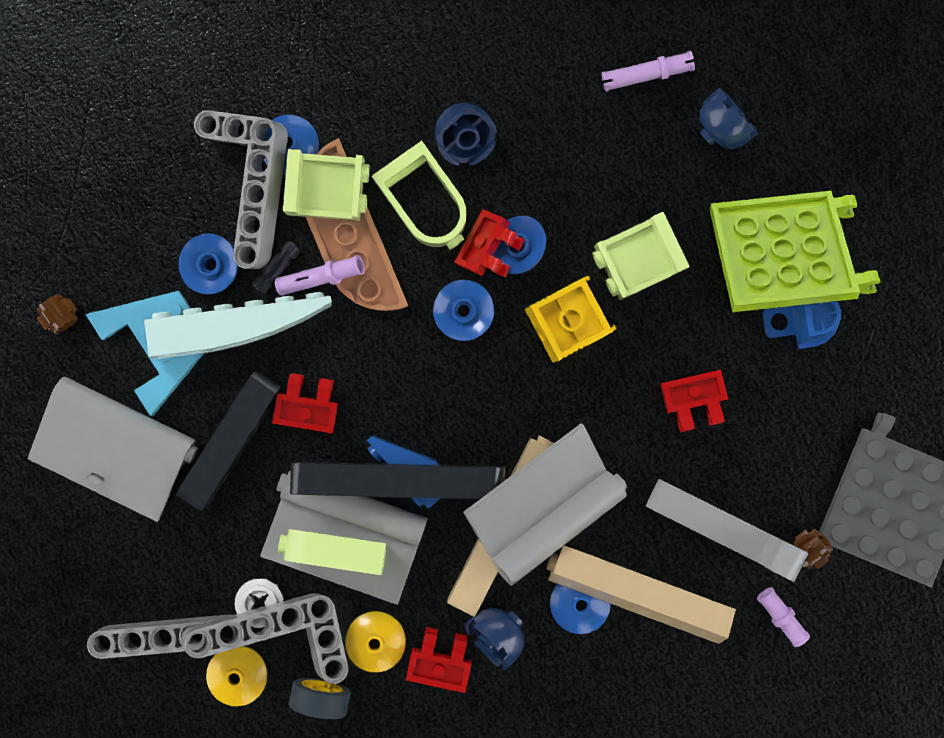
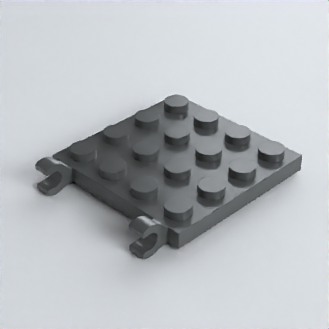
[820,412,944,588]

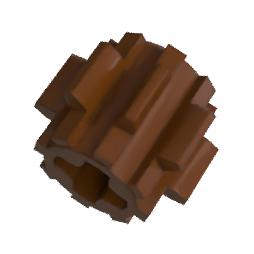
[37,294,78,334]
[793,529,833,569]

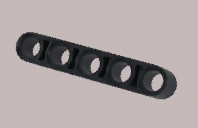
[176,371,282,512]

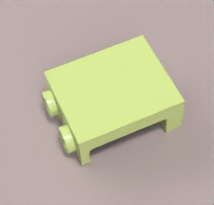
[283,149,370,221]
[592,212,689,300]

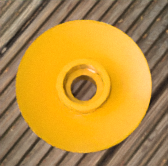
[345,611,406,672]
[206,646,267,706]

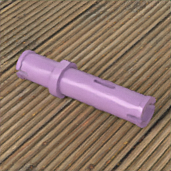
[602,51,695,91]
[275,255,365,296]

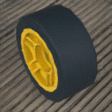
[289,678,351,719]

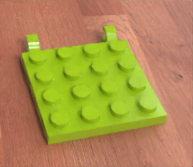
[710,191,880,312]

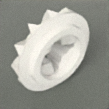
[235,579,284,628]

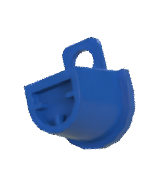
[762,301,841,349]

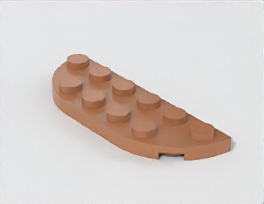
[306,138,409,311]

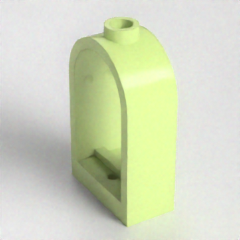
[372,141,466,250]
[278,529,387,575]

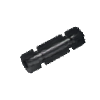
[252,241,300,294]

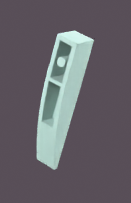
[144,292,332,360]

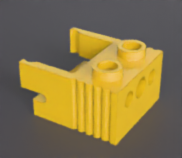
[525,276,616,362]

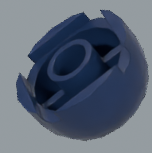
[700,87,759,149]
[434,102,497,166]
[465,608,525,670]

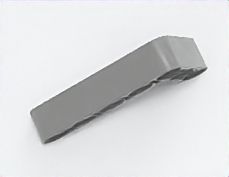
[194,110,288,269]
[646,479,808,582]
[181,593,348,684]

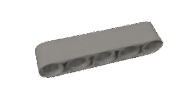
[87,615,235,659]

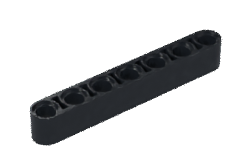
[290,462,505,499]

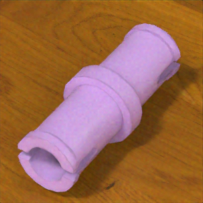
[757,587,810,647]

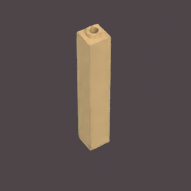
[447,436,554,617]
[546,545,736,644]

